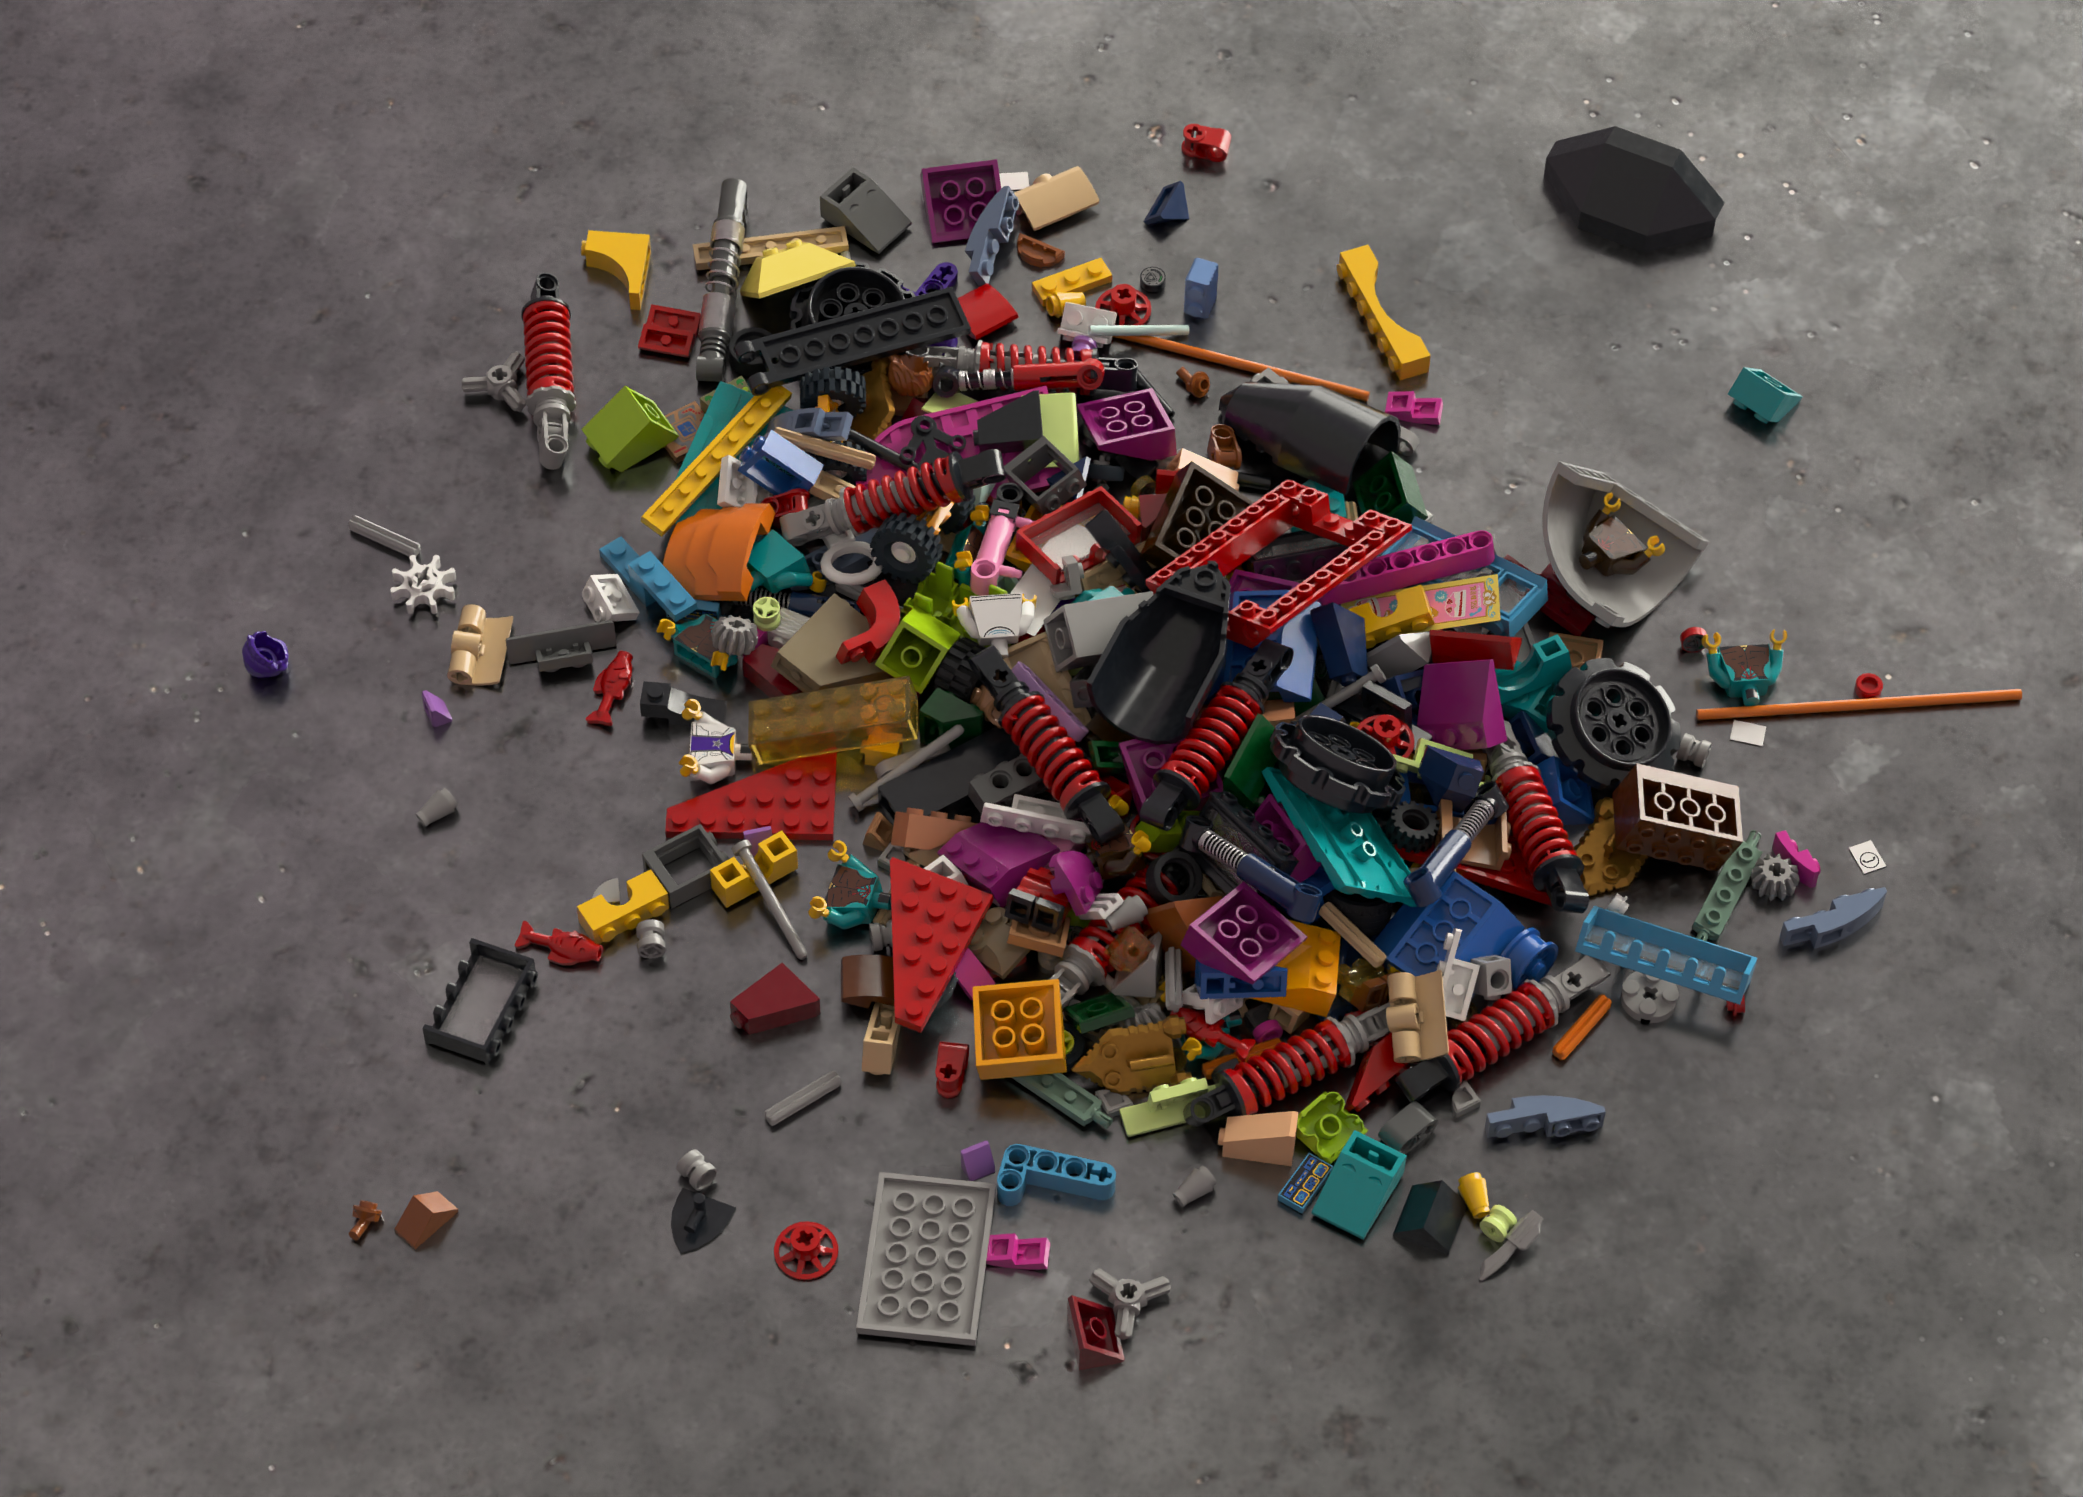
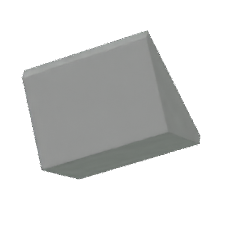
[1367,632,1431,679]
[1111,931,1162,998]

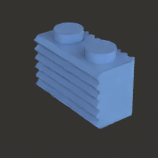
[1184,258,1219,319]

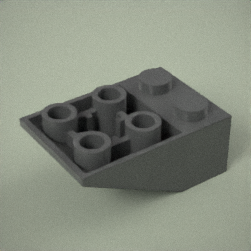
[820,167,912,254]

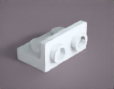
[1057,302,1117,348]
[582,574,640,622]
[1183,984,1244,1024]

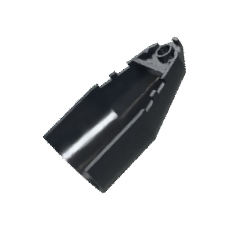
[1219,382,1401,495]
[1087,560,1231,745]

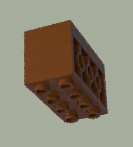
[1613,763,1743,871]

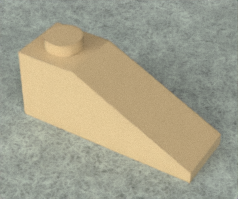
[862,1002,901,1075]

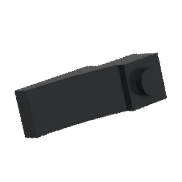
[640,681,727,727]

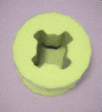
[753,597,781,631]
[1480,1205,1517,1242]

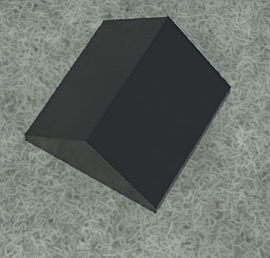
[1393,1180,1467,1255]

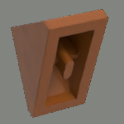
[394,1191,458,1249]

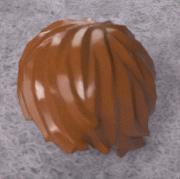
[888,354,934,397]

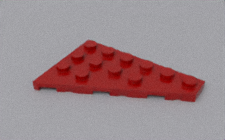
[665,745,837,840]
[890,857,993,1033]

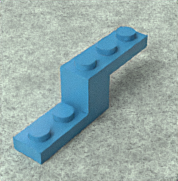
[599,536,698,622]

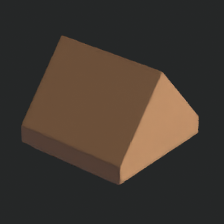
[863,812,893,851]

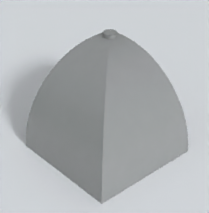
[1542,461,1709,628]

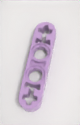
[1011,661,1089,742]

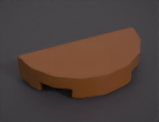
[1017,233,1065,267]

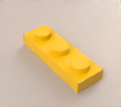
[1032,258,1112,306]

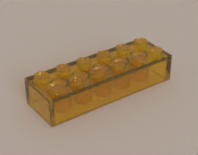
[748,676,918,765]

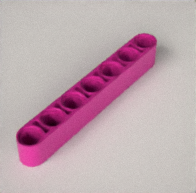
[1317,530,1495,606]

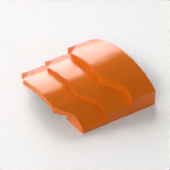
[663,503,775,601]

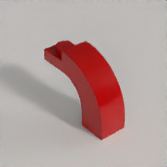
[836,579,900,665]

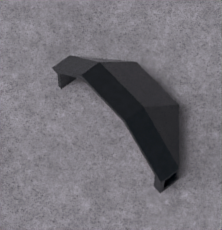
[1544,126,1725,253]

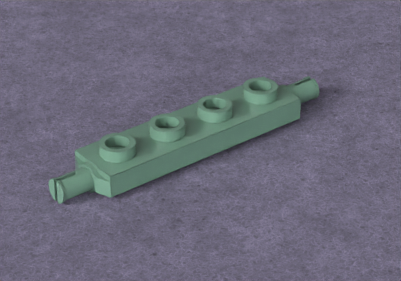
[1692,830,1763,942]
[1011,1073,1113,1129]

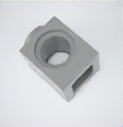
[1471,955,1512,1000]

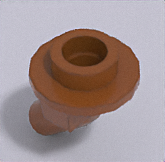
[1176,367,1210,397]
[349,1200,382,1240]

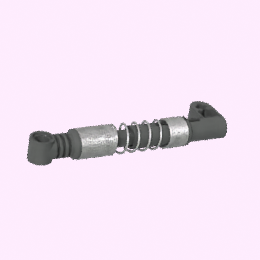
[696,178,748,382]

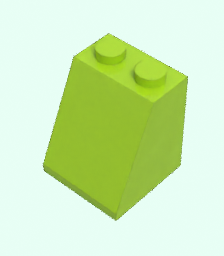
[581,386,679,472]
[875,606,962,694]

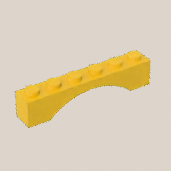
[1337,245,1431,381]

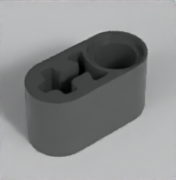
[1378,1101,1438,1154]

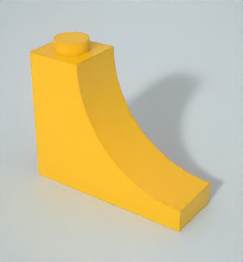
[581,230,651,310]

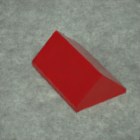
[1429,630,1522,670]

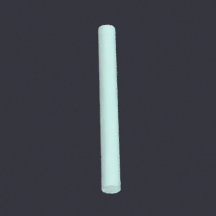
[1088,325,1189,336]

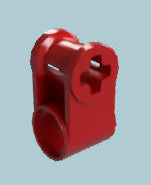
[1181,124,1231,162]
[760,488,810,529]
[935,1041,969,1098]

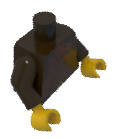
[1579,493,1665,577]
[1084,795,1151,880]

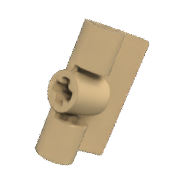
[1014,166,1099,231]
[447,605,513,686]
[1386,970,1449,1063]

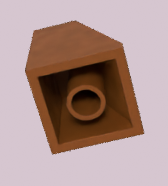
[1145,896,1222,978]

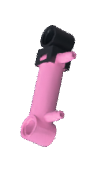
[970,483,1034,596]

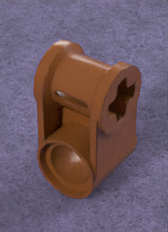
[1207,424,1242,470]

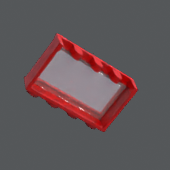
[1015,486,1142,585]

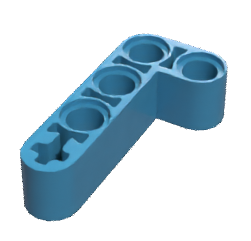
[997,1144,1116,1206]

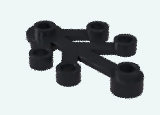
[899,415,966,471]

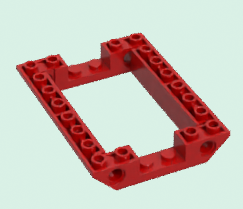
[1145,479,1412,649]

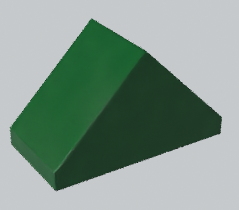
[1088,741,1126,778]

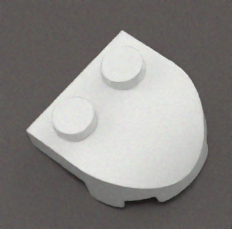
[717,455,773,507]

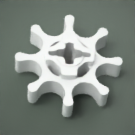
[390,555,456,614]

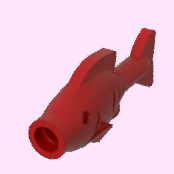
[586,651,633,726]
[515,921,603,966]
[1170,1007,1256,1062]

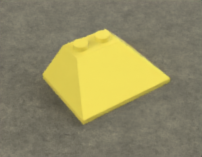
[740,239,856,299]

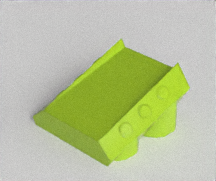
[1296,1091,1369,1164]

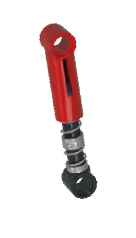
[932,358,1105,398]

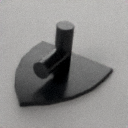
[671,1188,736,1254]

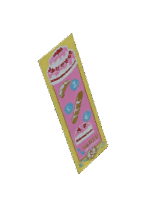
[1341,574,1501,634]

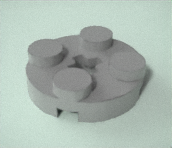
[1621,971,1679,1023]

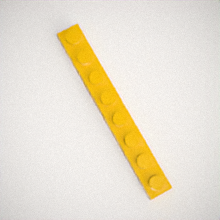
[641,385,792,537]

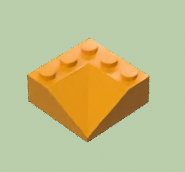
[1251,920,1341,1017]
[973,979,1067,1080]

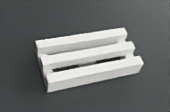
[1079,893,1124,920]

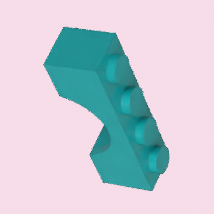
[1496,634,1572,704]

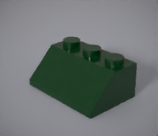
[1353,451,1428,524]
[1223,714,1279,813]

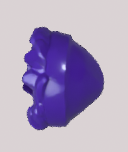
[242,631,289,678]

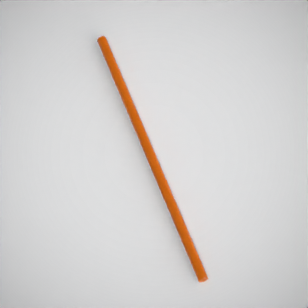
[1112,336,1370,402]
[1696,689,2022,720]

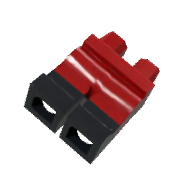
[1004,867,1072,934]

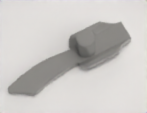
[1479,1210,1544,1281]

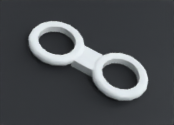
[808,496,883,586]

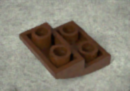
[841,955,894,1008]

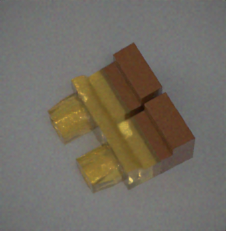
[1337,958,1399,1012]

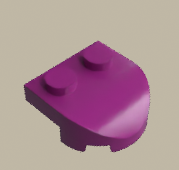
[1049,851,1103,916]

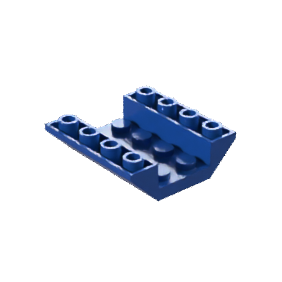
[1204,590,1322,704]
[1373,871,1525,999]

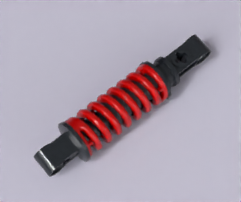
[1139,639,1294,831]
[968,645,1125,845]

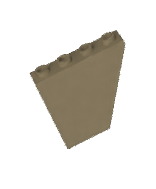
[771,593,896,700]

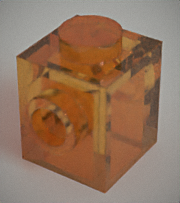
[1104,926,1155,972]

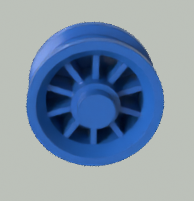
[1500,927,1558,991]

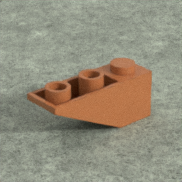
[891,807,978,850]

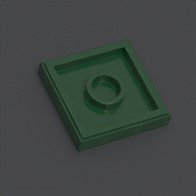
[1063,992,1136,1034]

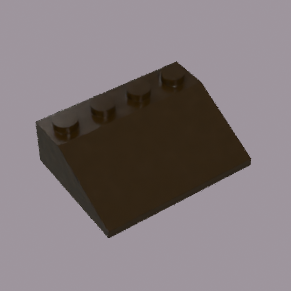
[1140,461,1255,579]

